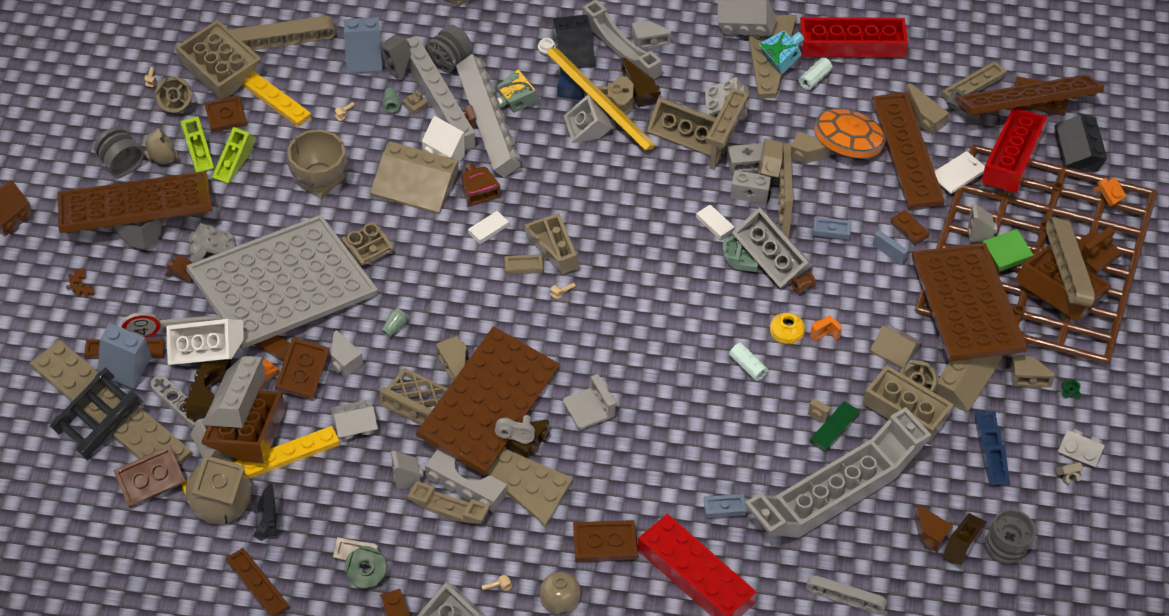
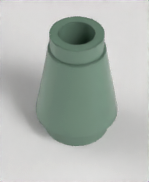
[382,87,400,113]
[381,308,408,338]

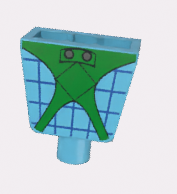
[759,31,804,74]

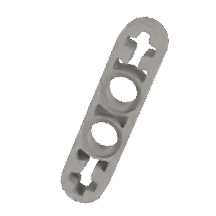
[151,376,197,429]
[806,576,887,614]

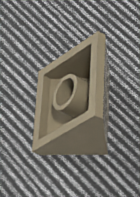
[870,324,923,369]

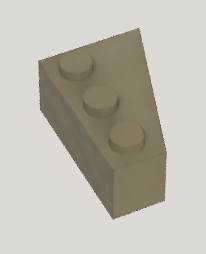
[524,213,580,274]

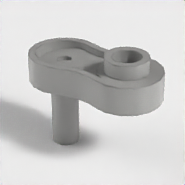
[495,415,535,444]

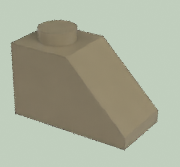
[791,131,831,164]
[757,139,783,179]
[1010,355,1054,387]

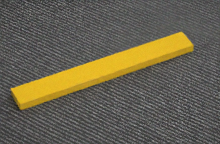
[547,48,656,150]

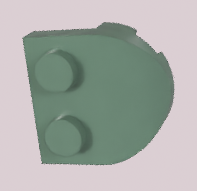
[723,236,759,272]

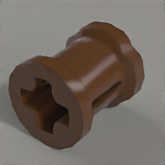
[791,271,816,294]

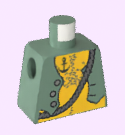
[497,69,539,112]

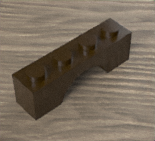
[183,359,232,420]

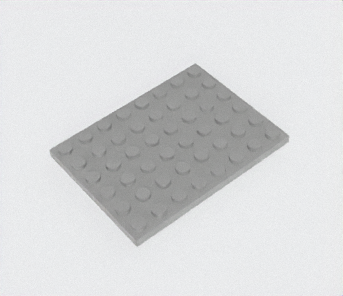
[187,215,378,349]

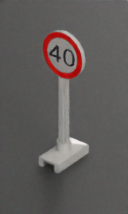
[121,312,221,338]

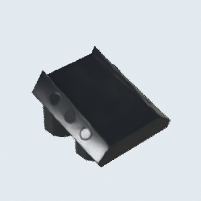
[253,484,276,541]

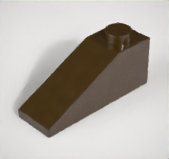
[621,57,661,108]
[942,513,987,566]

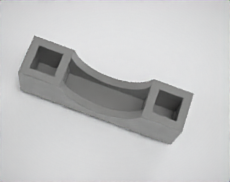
[425,449,507,513]

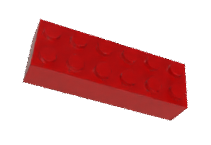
[798,17,908,58]
[981,108,1048,193]
[637,513,757,616]

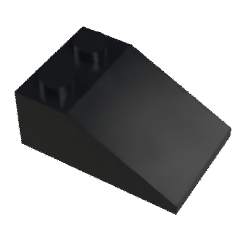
[553,14,596,71]

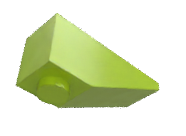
[180,116,214,172]
[212,127,256,184]

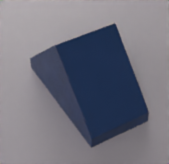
[557,69,585,101]

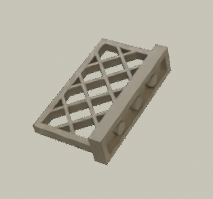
[706,88,749,170]
[379,368,448,425]

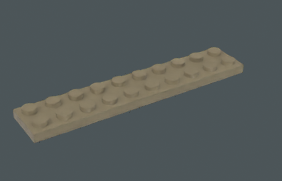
[30,340,193,466]

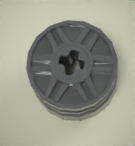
[425,24,473,72]
[94,127,144,177]
[985,509,1036,564]

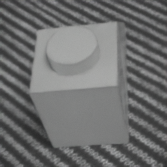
[631,21,671,49]
[968,204,997,242]
[331,330,363,377]
[391,451,423,490]

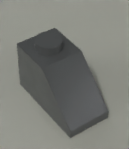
[379,34,411,79]

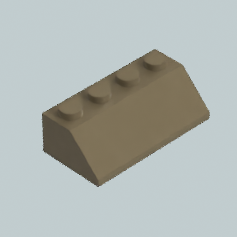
[647,97,717,156]
[935,355,1003,413]
[863,365,954,444]

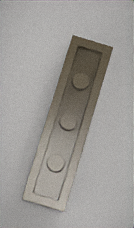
[941,61,1007,100]

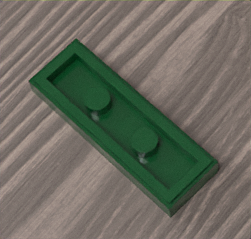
[809,401,860,453]

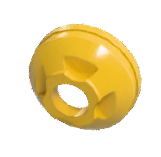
[770,313,805,344]

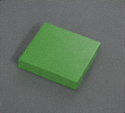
[983,229,1034,271]

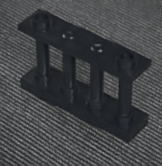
[49,367,144,461]

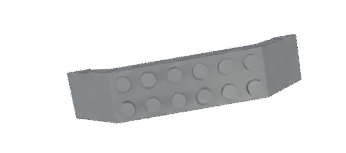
[745,407,932,538]

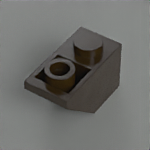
[508,419,550,459]

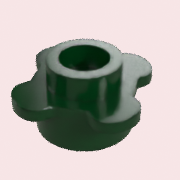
[1061,379,1081,399]

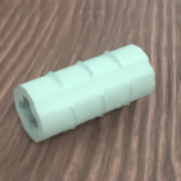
[799,58,833,90]
[729,343,768,381]

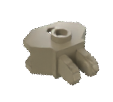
[597,76,633,115]

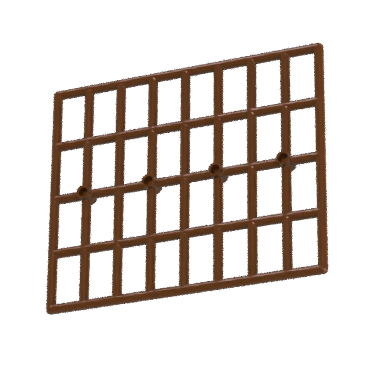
[915,144,1157,364]

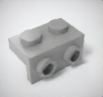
[1058,429,1105,468]

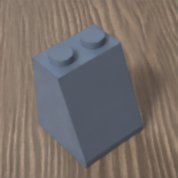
[343,17,383,75]
[98,323,152,390]

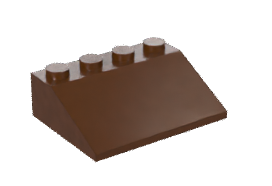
[1015,245,1112,322]
[201,390,286,463]

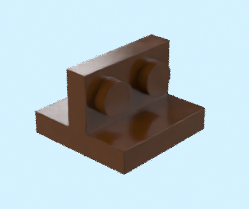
[1077,226,1122,275]

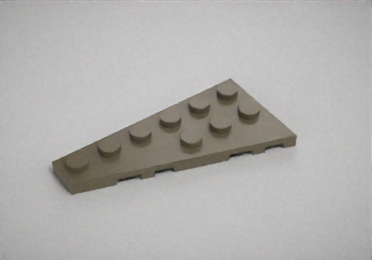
[747,15,797,99]
[778,143,793,238]
[484,449,573,528]

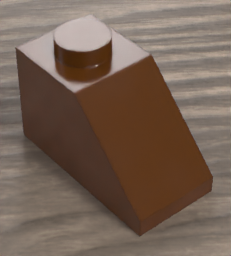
[914,505,953,553]

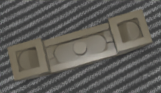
[408,481,490,524]

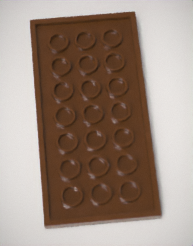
[58,171,212,234]
[912,243,1027,362]
[416,326,560,475]

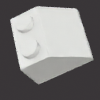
[422,116,465,163]

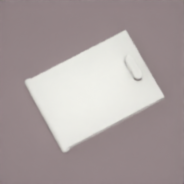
[935,151,985,194]

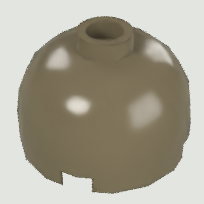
[155,77,192,113]
[144,127,179,165]
[900,361,939,393]
[540,571,581,614]

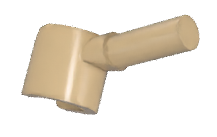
[145,67,156,87]
[335,102,355,121]
[550,283,575,299]
[482,575,512,591]

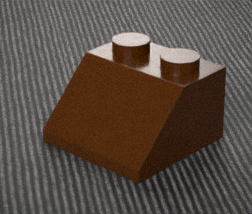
[0,180,33,237]

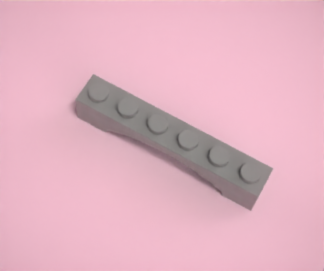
[582,0,662,80]

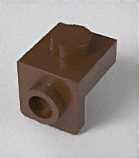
[165,254,192,283]

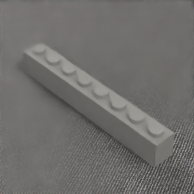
[407,36,475,150]
[456,54,521,177]

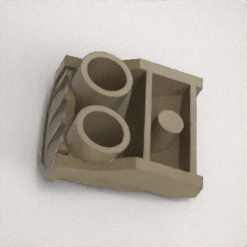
[341,222,394,266]

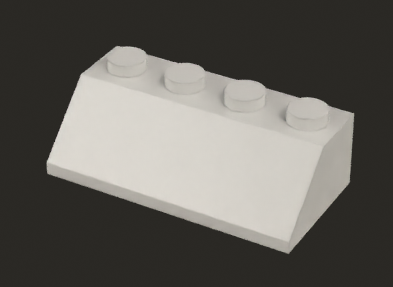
[166,319,244,365]

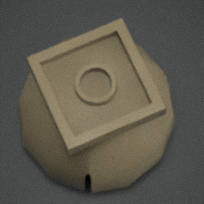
[287,129,347,200]
[186,455,252,525]

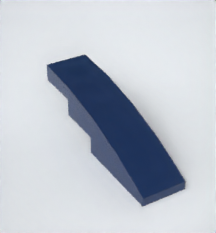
[975,411,1010,486]

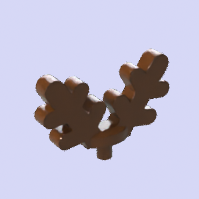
[66,268,95,298]

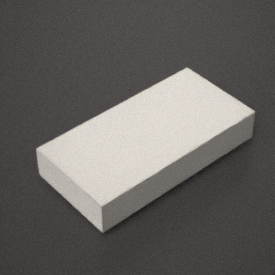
[696,205,735,240]
[468,211,509,244]

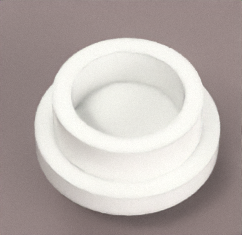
[538,38,556,54]

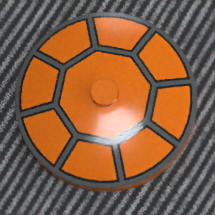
[814,108,886,158]

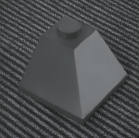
[112,219,164,250]

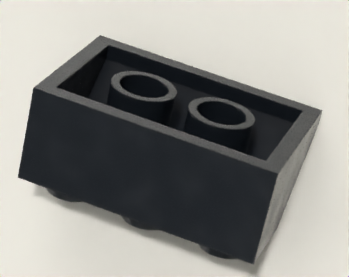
[1054,115,1108,172]

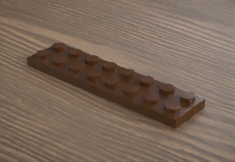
[956,74,1104,116]
[871,92,945,210]

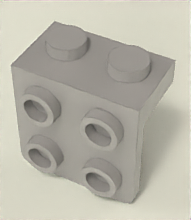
[705,77,749,118]
[189,223,235,263]
[563,374,617,430]

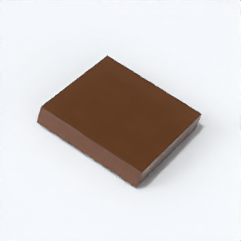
[204,96,247,133]

